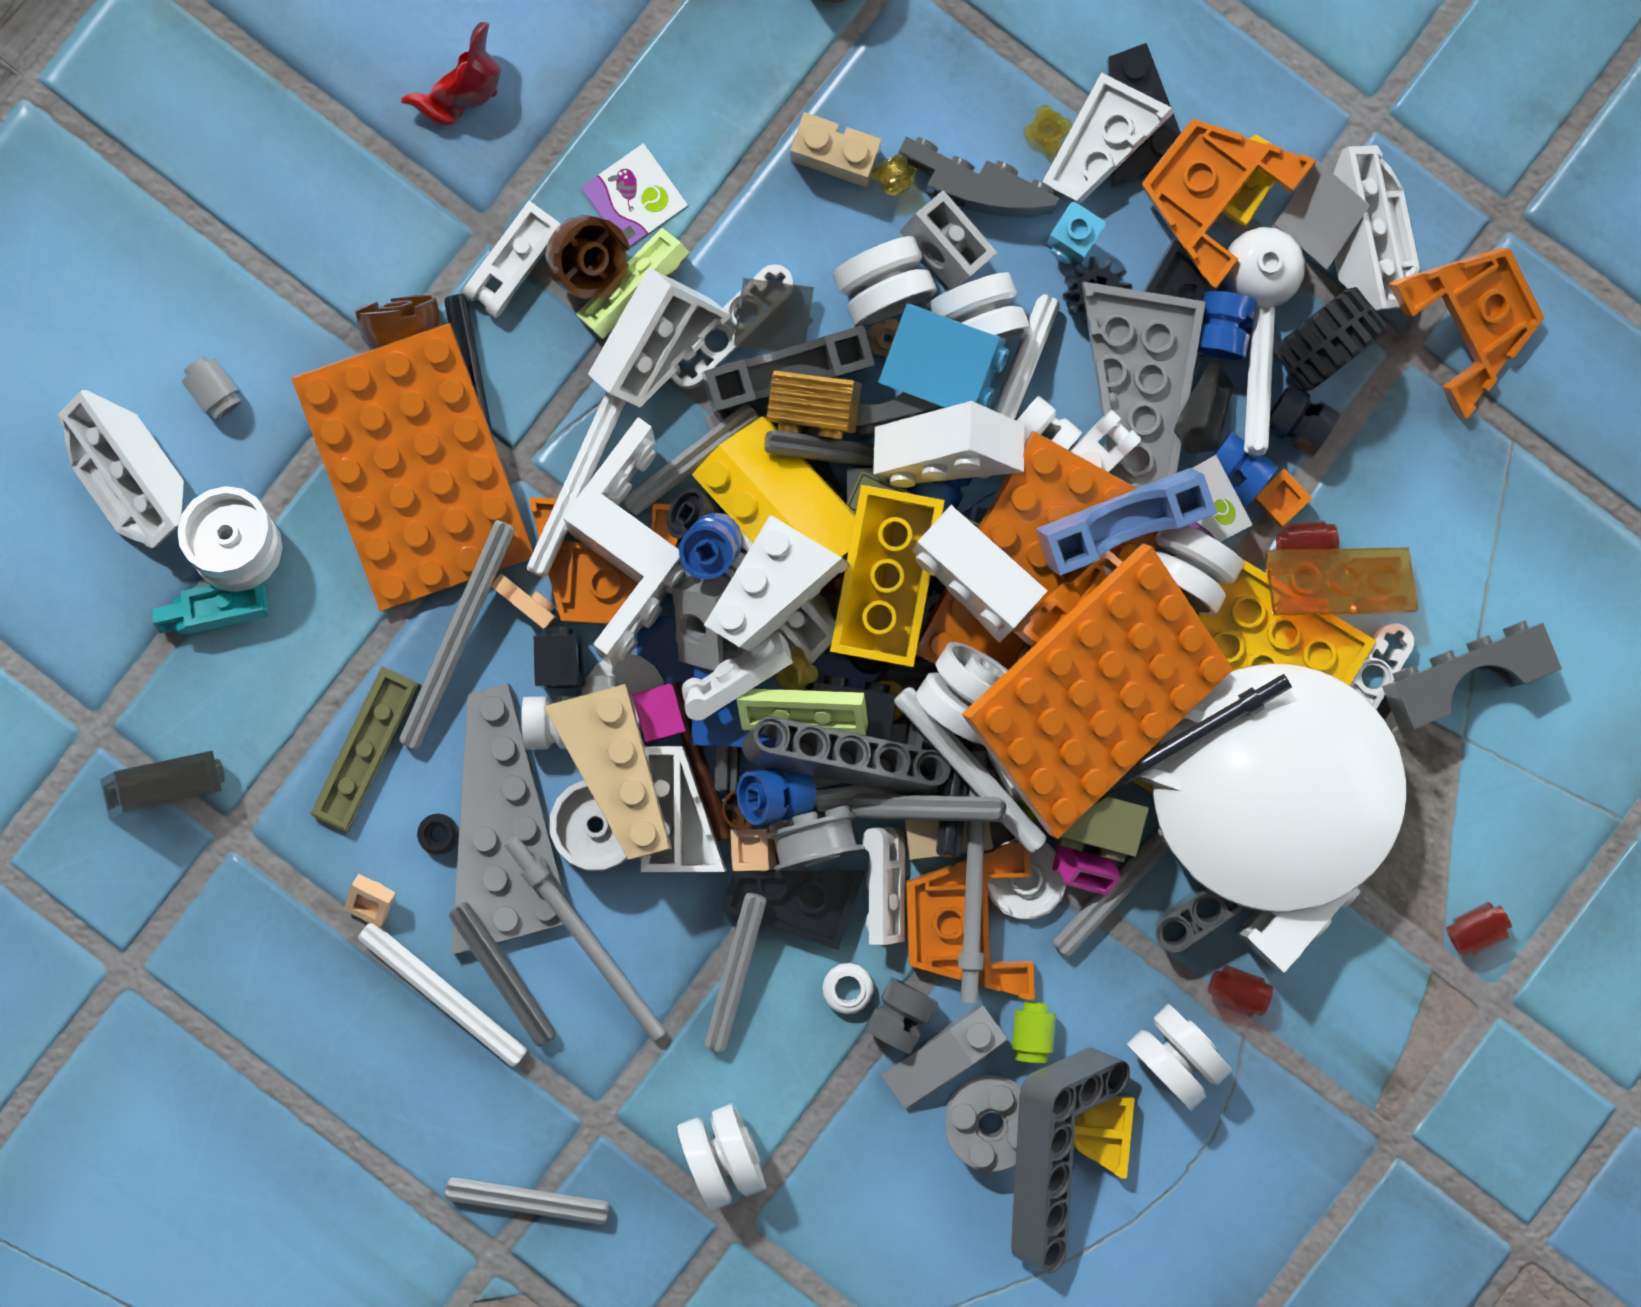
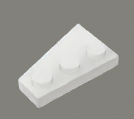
[1043,73,1175,204]

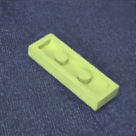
[576,228,690,339]
[737,689,868,735]

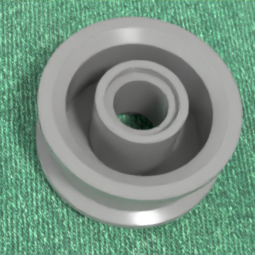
[766,805,864,872]
[945,1075,1021,1172]

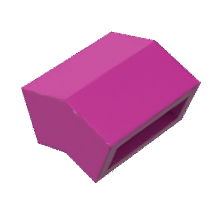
[1052,845,1121,896]

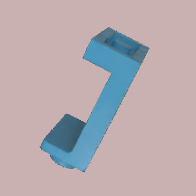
[878,303,1009,408]

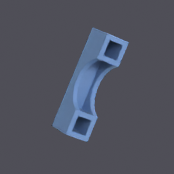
[1035,468,1217,575]

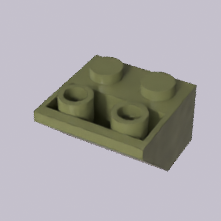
[1055,797,1149,862]

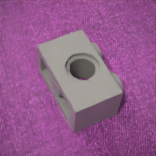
[899,190,998,290]
[673,575,743,671]

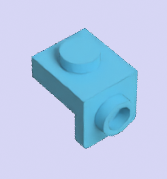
[1046,202,1106,265]

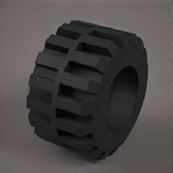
[1274,287,1388,391]

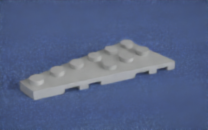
[1081,282,1205,488]
[452,683,568,955]

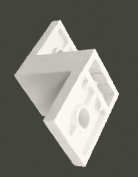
[562,417,687,666]

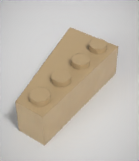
[543,684,672,860]

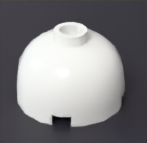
[1223,227,1305,308]

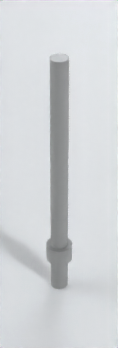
[958,751,987,1003]
[504,835,666,1041]

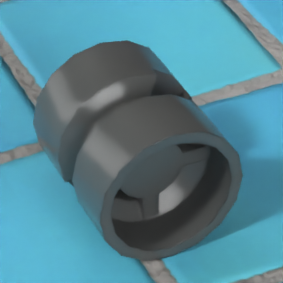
[864,977,938,1054]

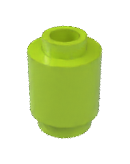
[1012,1001,1056,1063]

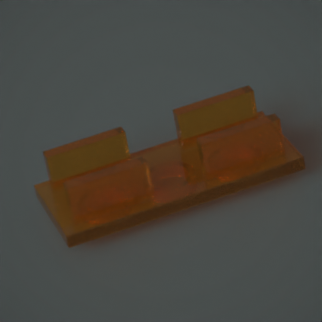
[1265,547,1419,616]

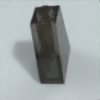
[100,750,225,819]

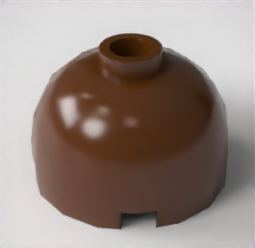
[546,215,630,299]
[355,295,440,350]

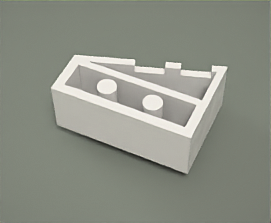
[873,401,1025,488]
[912,505,1047,643]
[704,515,852,652]
[641,746,726,872]
[1235,886,1360,973]

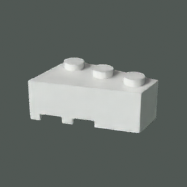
[588,267,732,407]

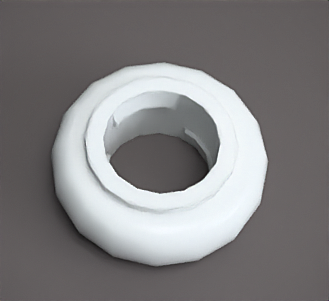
[822,963,874,1014]

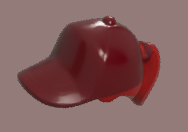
[401,22,502,126]

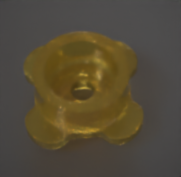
[1024,105,1072,154]
[870,154,916,195]
[775,646,818,691]

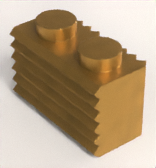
[767,371,862,440]

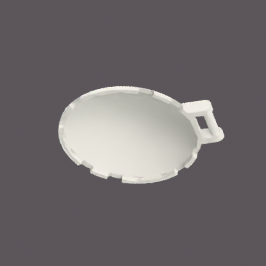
[1136,664,1406,912]

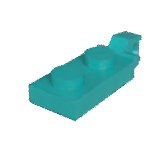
[151,581,270,635]

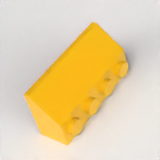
[692,416,855,590]
[830,485,945,667]

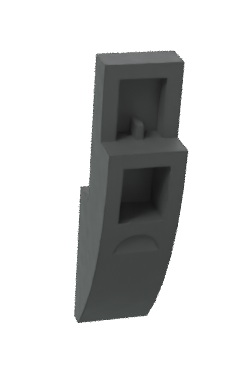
[898,136,1060,216]

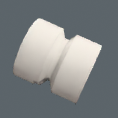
[1017,396,1083,450]
[522,695,581,750]

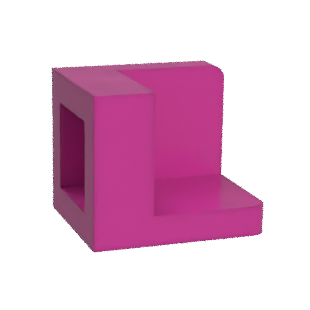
[632,684,687,743]

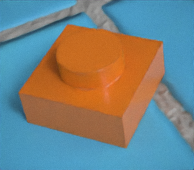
[1254,468,1313,528]

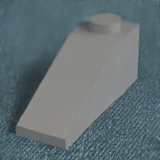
[881,1001,1007,1108]

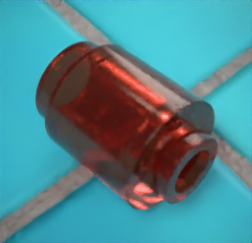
[1276,521,1339,566]
[1446,901,1512,957]
[1208,965,1273,1017]

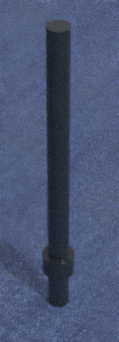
[1098,673,1292,801]

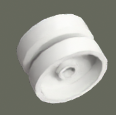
[832,236,937,327]
[925,272,1031,342]
[178,487,283,592]
[1155,525,1245,616]
[915,642,1008,744]
[550,780,627,871]
[1126,1004,1233,1111]
[677,1103,766,1211]

